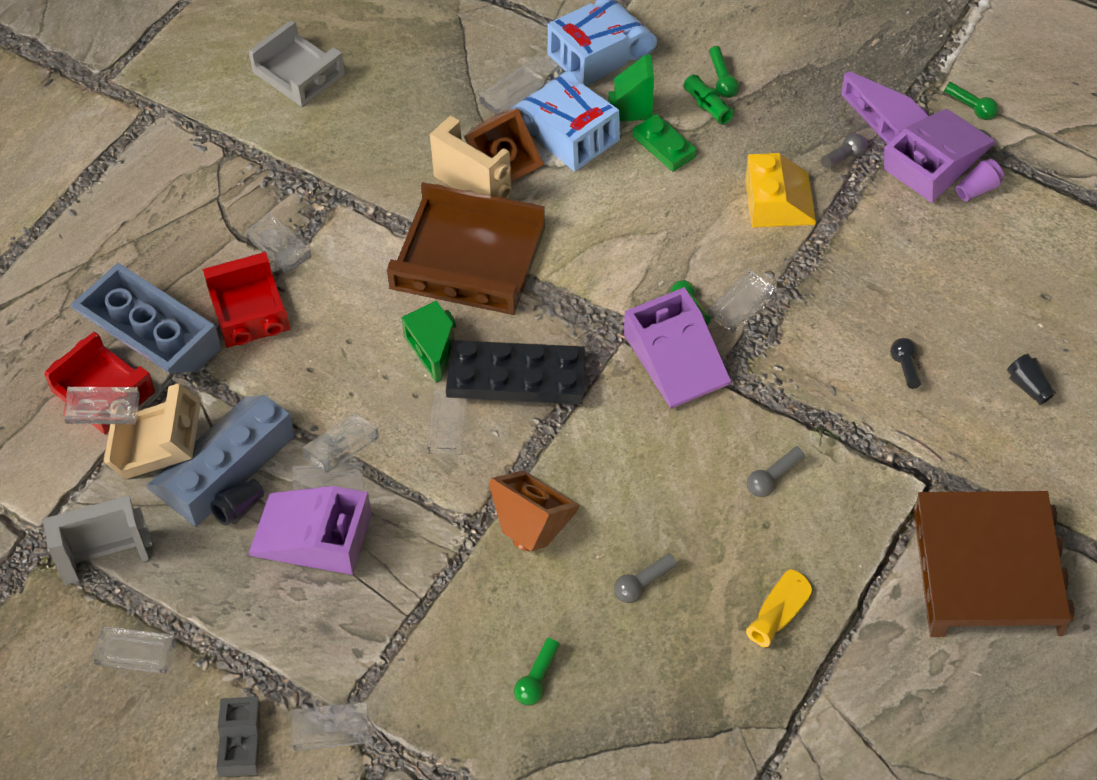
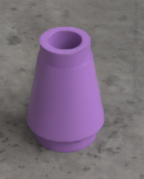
[955,159,1005,201]

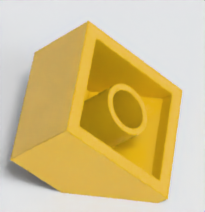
[745,153,816,228]

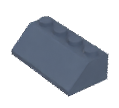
[71,263,221,374]
[146,395,295,527]

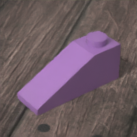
[841,71,929,144]

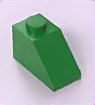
[608,54,654,122]
[401,300,456,383]

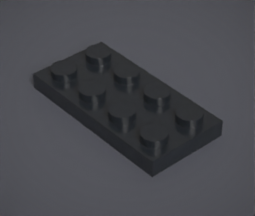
[446,340,586,404]

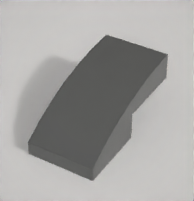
[216,696,260,777]

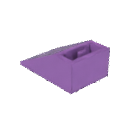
[884,108,995,203]
[624,287,731,409]
[249,486,372,575]

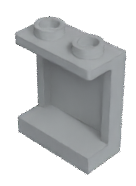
[249,20,345,107]
[42,495,153,585]

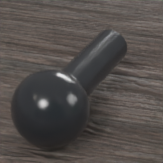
[890,338,921,389]

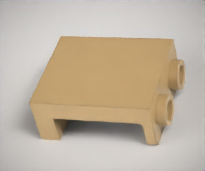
[430,115,512,199]
[104,383,201,479]

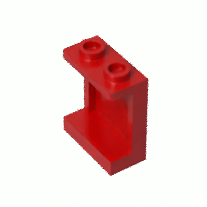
[202,251,290,348]
[44,331,155,435]

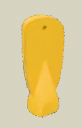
[746,569,812,647]

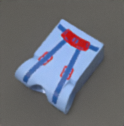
[547,0,657,86]
[509,70,620,172]

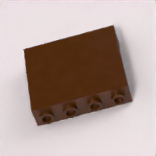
[387,182,545,315]
[913,491,1074,637]

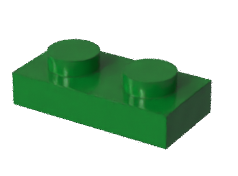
[632,114,697,172]

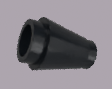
[1007,353,1056,405]
[210,479,264,526]

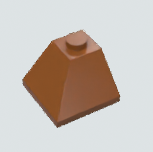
[464,108,544,182]
[489,470,580,552]

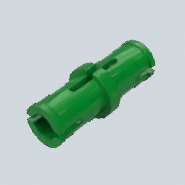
[683,74,734,125]

